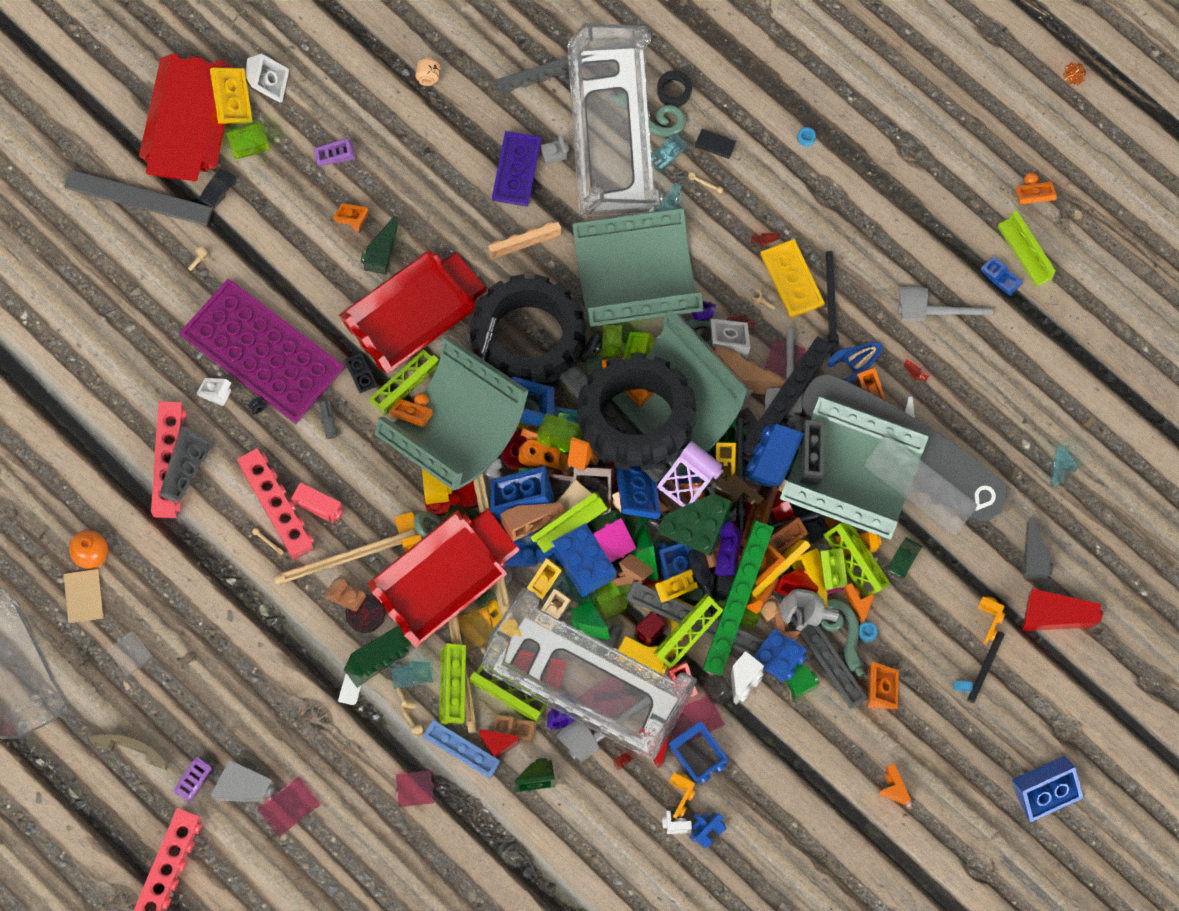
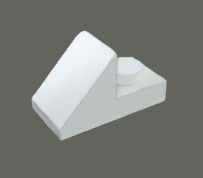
[197,378,231,406]

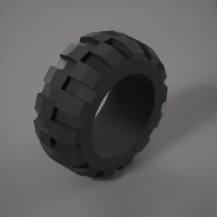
[470,274,586,386]
[577,353,696,471]

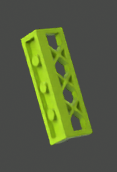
[998,210,1056,287]
[369,349,439,416]
[530,493,609,553]
[824,522,891,598]
[653,594,724,668]
[439,643,466,726]
[470,662,549,723]

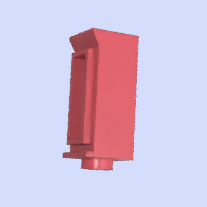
[291,482,343,524]

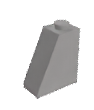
[211,760,275,802]

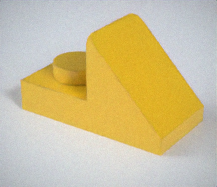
[527,558,563,600]

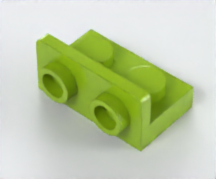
[623,332,657,359]
[820,548,848,590]

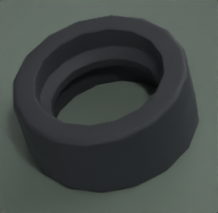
[657,70,692,107]

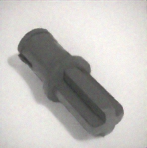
[319,400,338,439]

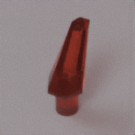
[751,233,780,247]
[726,315,756,329]
[904,359,929,382]

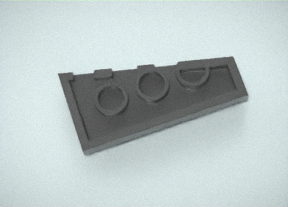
[160,426,215,503]

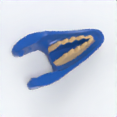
[827,342,883,383]

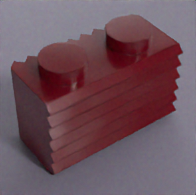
[634,611,665,647]

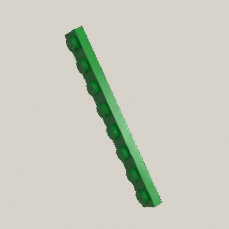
[702,520,774,676]

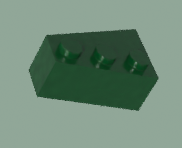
[344,626,412,688]

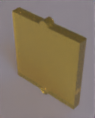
[459,607,497,650]

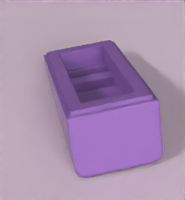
[314,138,356,166]
[173,757,213,803]

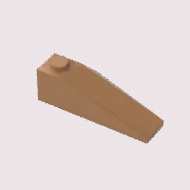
[714,345,787,394]

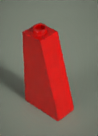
[1022,589,1103,631]

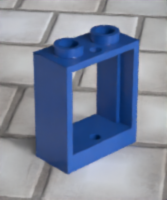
[511,377,554,429]
[667,721,729,785]

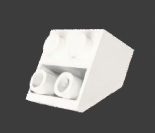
[731,651,764,705]

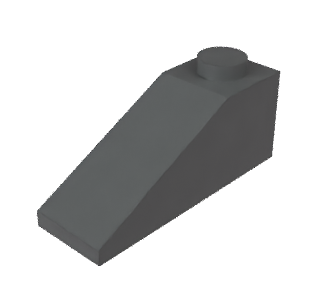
[1023,517,1053,581]

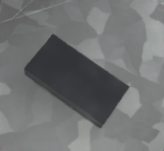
[695,129,736,159]

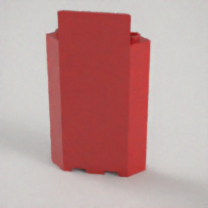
[139,54,235,182]
[339,250,487,374]
[367,508,520,648]

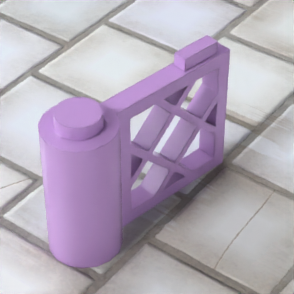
[657,441,723,507]

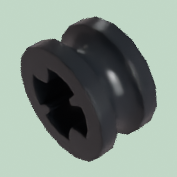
[248,397,267,415]

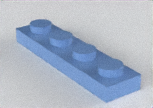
[423,720,501,779]

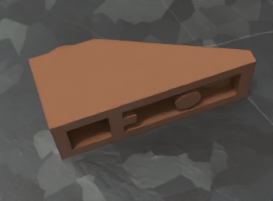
[501,503,564,541]

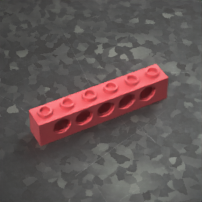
[151,402,187,518]
[237,448,314,561]
[133,808,203,911]

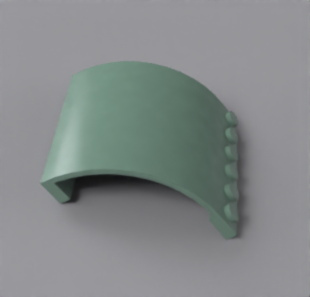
[572,208,703,327]
[609,310,747,477]
[375,336,529,491]
[780,396,929,540]

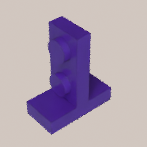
[715,522,744,576]

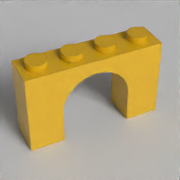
[616,586,694,679]

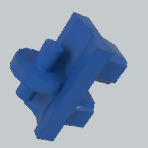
[689,812,727,848]

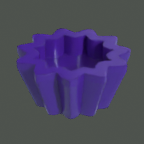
[691,301,716,321]
[547,706,575,730]

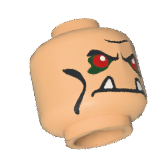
[415,57,440,86]

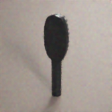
[687,549,717,615]

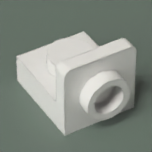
[662,811,692,834]

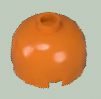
[69,530,109,570]

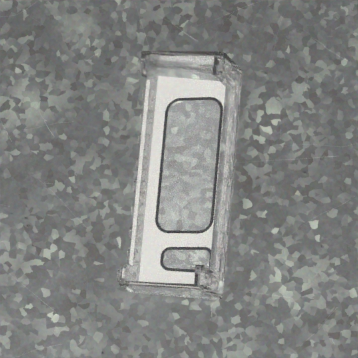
[568,23,663,216]
[482,587,697,759]

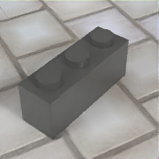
[800,420,825,484]

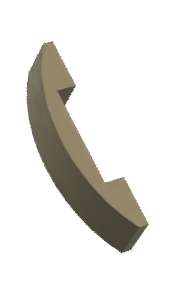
[90,734,168,770]

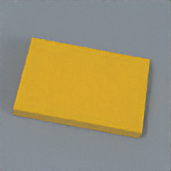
[210,68,253,124]

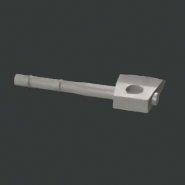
[898,286,993,321]
[765,328,802,418]
[556,696,651,763]

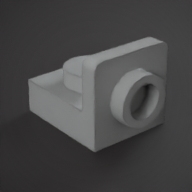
[540,136,569,165]

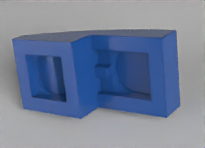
[981,256,1023,296]

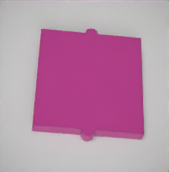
[593,518,637,562]

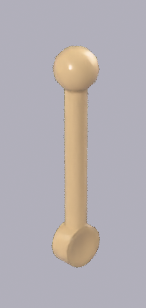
[688,172,723,194]
[252,528,284,556]

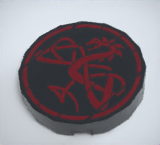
[345,594,385,633]

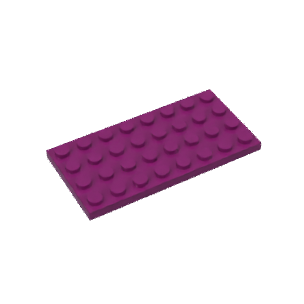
[179,278,345,425]

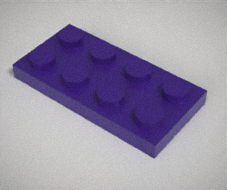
[492,131,541,207]

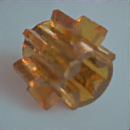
[1063,62,1086,86]

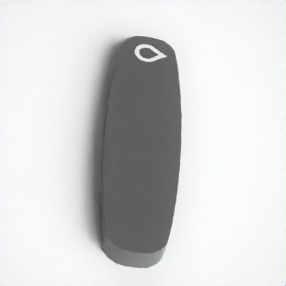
[802,375,1007,523]

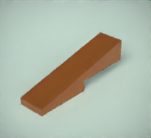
[741,517,809,553]

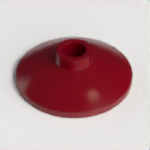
[500,431,531,470]

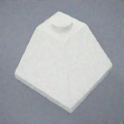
[245,54,289,103]
[710,319,750,360]

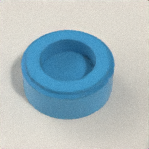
[797,127,816,147]
[859,622,878,642]
[953,681,973,692]

